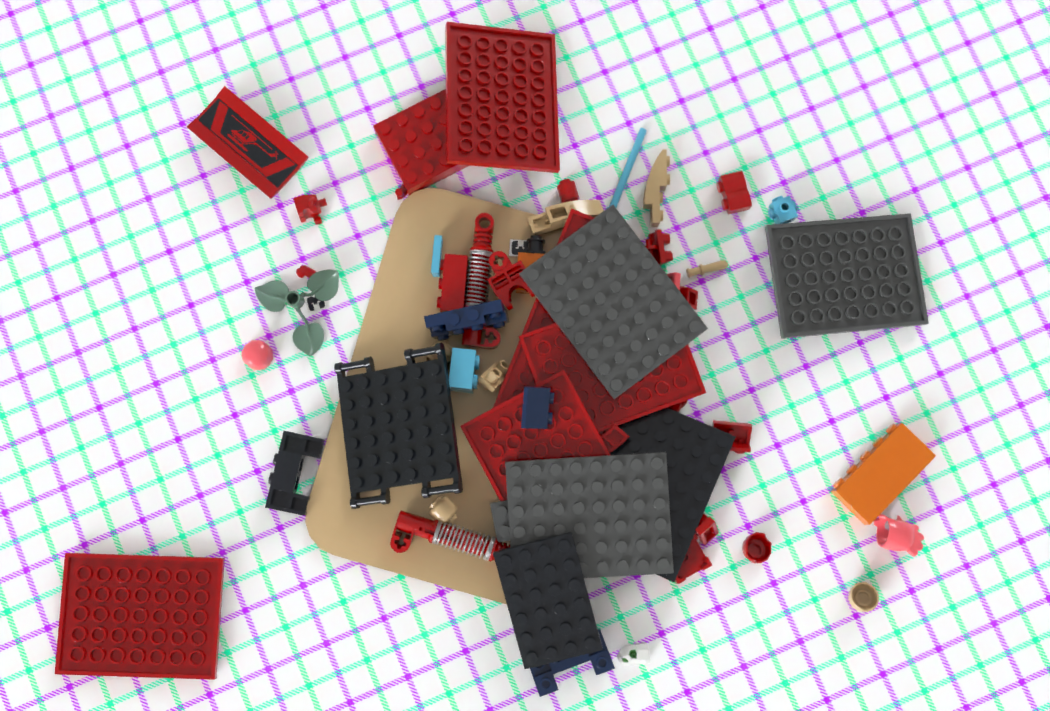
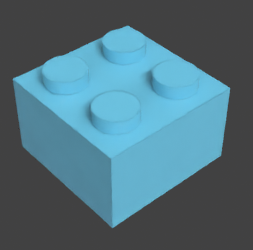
[449,348,480,393]

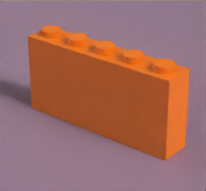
[831,423,936,525]

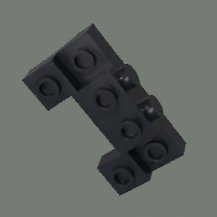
[265,431,325,516]

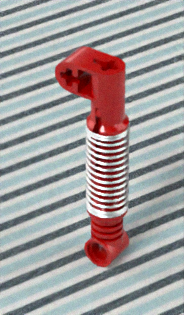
[461,213,501,349]
[390,510,510,562]

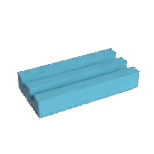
[431,235,443,277]

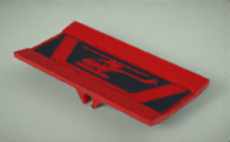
[186,86,309,199]

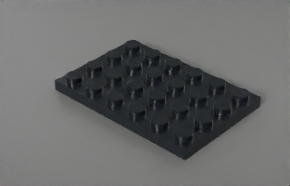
[493,532,603,669]

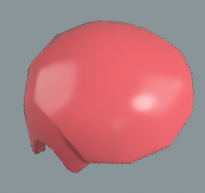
[241,340,273,370]

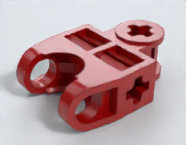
[487,251,535,311]

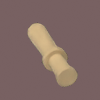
[686,260,728,278]

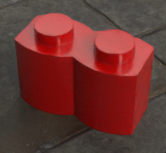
[716,171,752,215]

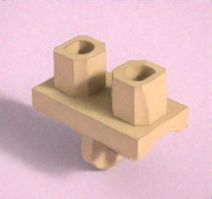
[478,359,509,392]

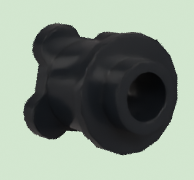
[526,235,545,254]

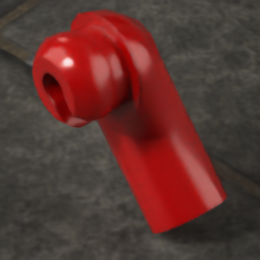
[296,265,316,278]

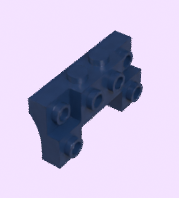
[424,299,509,341]
[530,629,615,697]

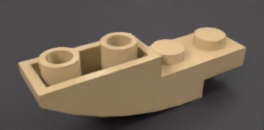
[643,149,670,227]
[528,200,604,235]

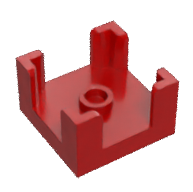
[674,534,713,584]

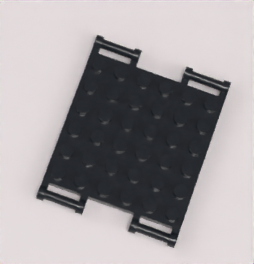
[334,343,463,509]

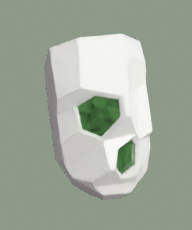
[617,642,651,666]

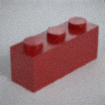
[437,254,468,313]

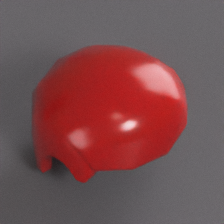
[742,532,772,563]

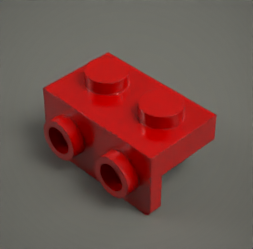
[712,420,752,454]

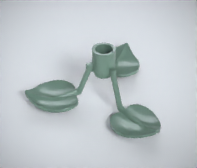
[254,269,339,356]

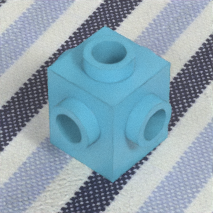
[768,196,798,224]

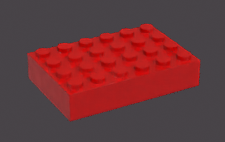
[373,89,470,195]

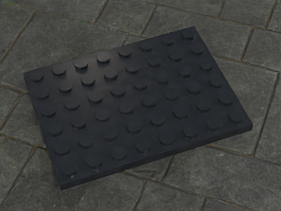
[610,408,736,582]

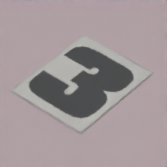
[509,239,528,256]
[304,294,328,313]

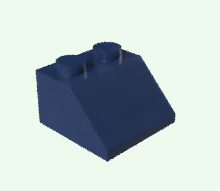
[521,386,555,429]

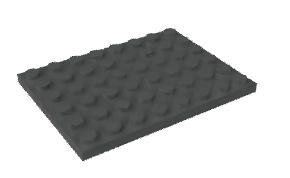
[519,205,708,400]
[765,213,929,339]
[505,452,674,578]

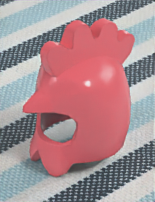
[873,514,924,556]

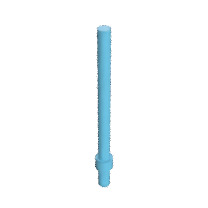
[606,128,647,209]

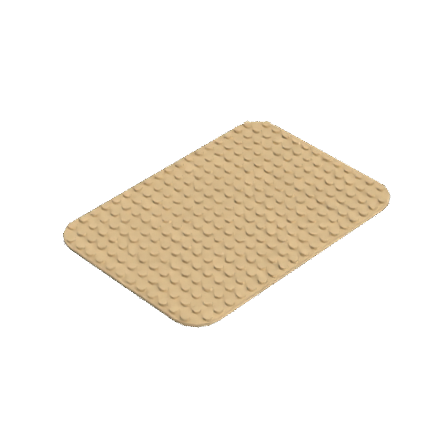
[305,188,564,604]

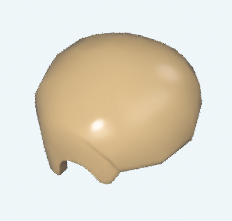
[848,582,879,612]

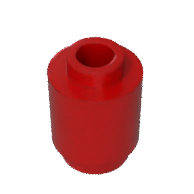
[557,179,580,203]

